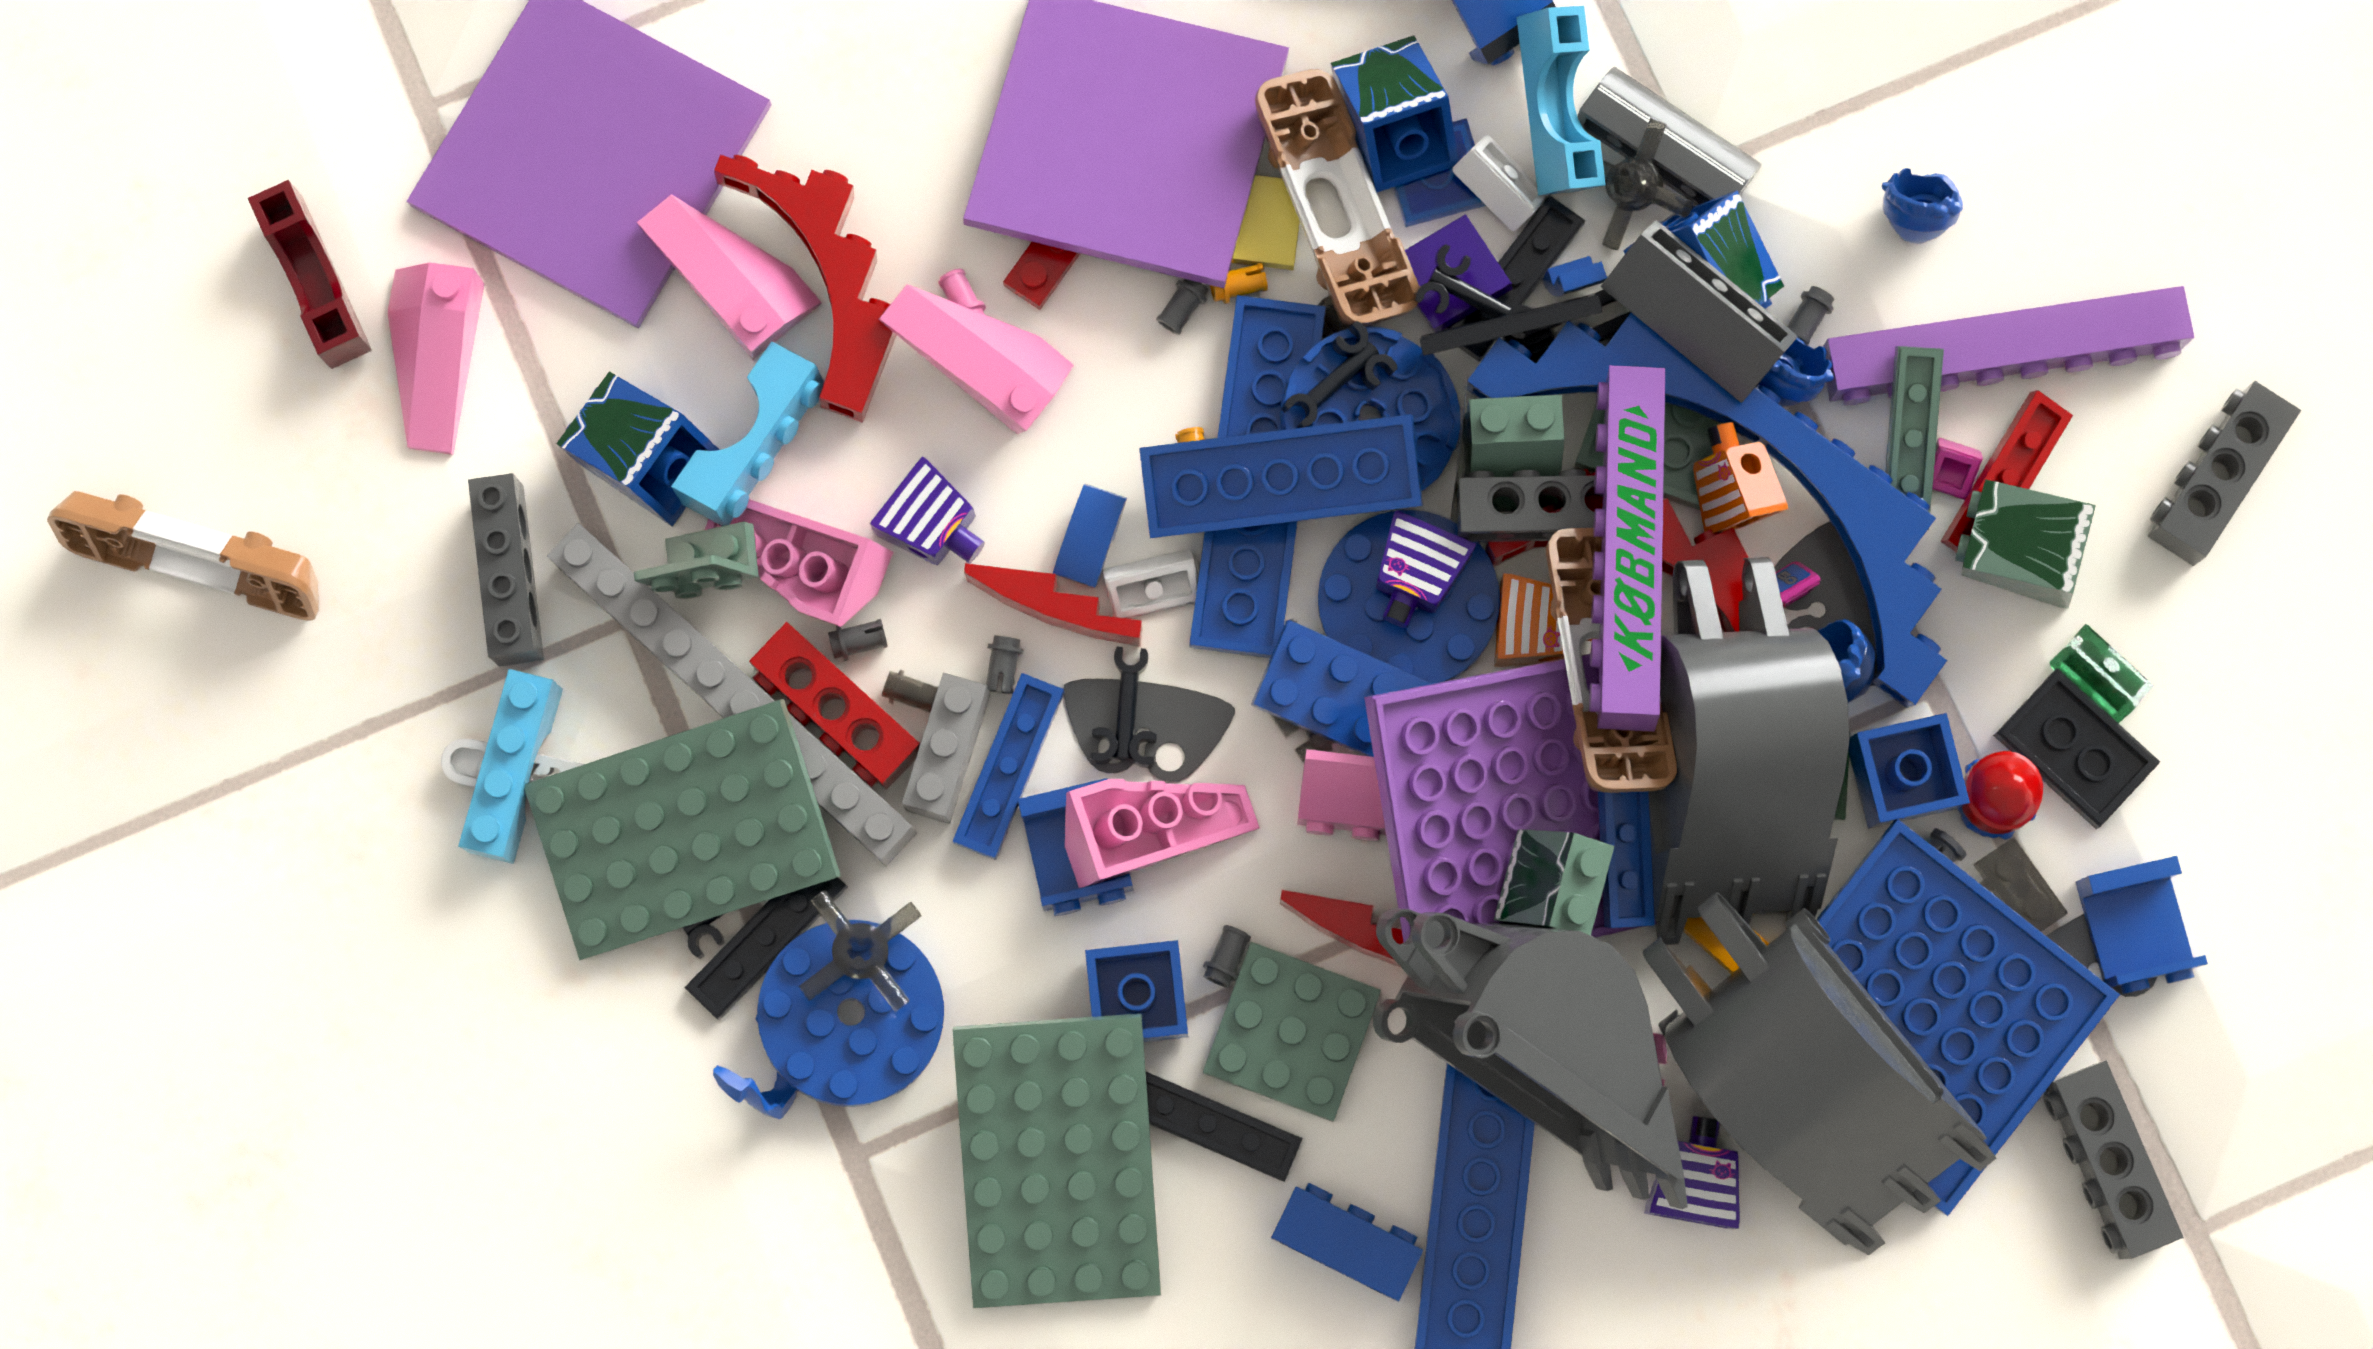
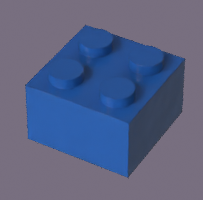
[1848,713,1970,829]
[1085,940,1189,1042]

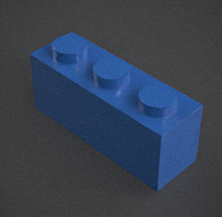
[1271,1183,1423,1302]

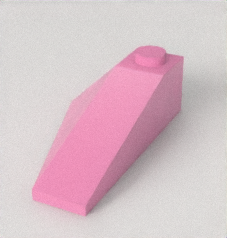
[637,194,822,360]
[387,262,485,455]
[878,284,1074,435]
[704,499,893,627]
[1065,779,1260,888]

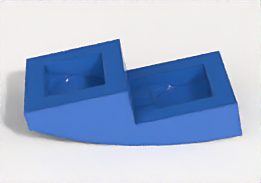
[1543,256,1607,297]
[1053,484,1127,588]

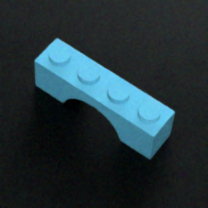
[1517,6,1606,196]
[671,341,824,526]
[458,669,563,864]

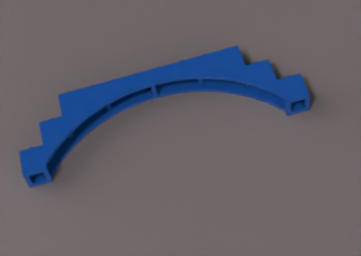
[1464,313,1948,708]

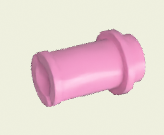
[938,268,986,315]

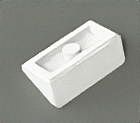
[1452,134,1548,231]
[1103,549,1198,619]

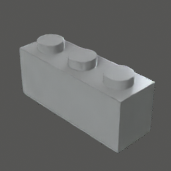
[902,672,991,824]

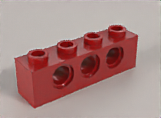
[749,621,920,790]

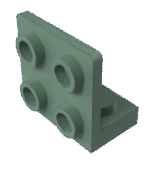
[634,521,759,599]

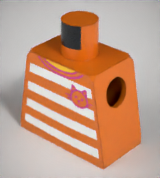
[1693,422,1788,533]
[1494,573,1592,667]

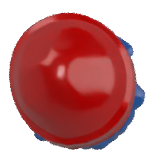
[1958,751,2043,840]

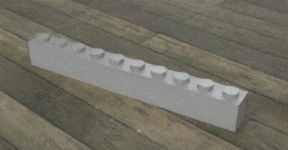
[547,523,917,867]

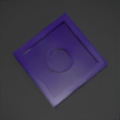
[1405,214,1513,332]

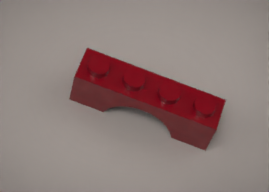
[247,179,372,369]

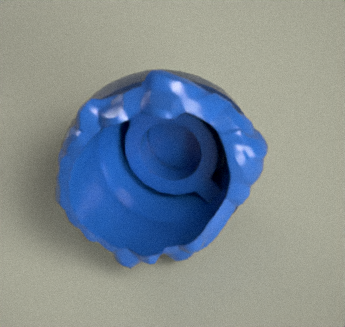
[1818,619,1875,703]

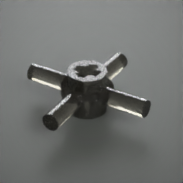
[1602,118,1693,250]
[798,890,922,1012]

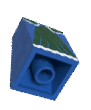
[1331,35,1459,193]
[1623,191,1784,309]
[556,371,720,527]

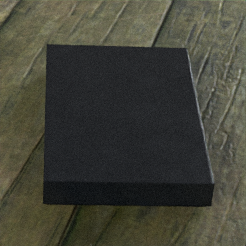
[1993,668,2161,829]

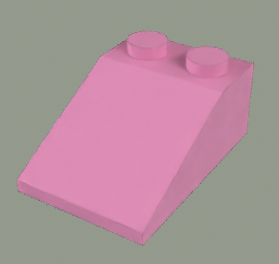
[1297,749,1386,841]

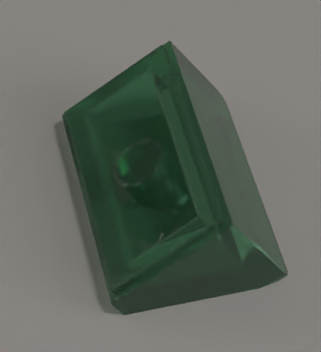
[2049,624,2154,723]

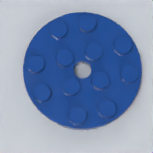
[1280,326,1461,492]
[1318,510,1500,684]
[757,920,944,1107]

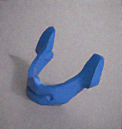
[713,1015,797,1120]

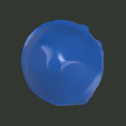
[1881,168,1963,244]
[1756,338,1834,407]

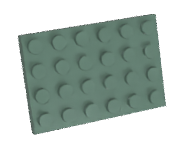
[524,699,841,960]
[952,1013,1161,1308]

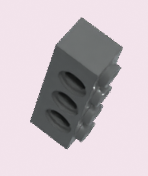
[2147,381,2302,566]
[1456,469,1603,542]
[468,473,544,667]
[2044,1060,2184,1259]

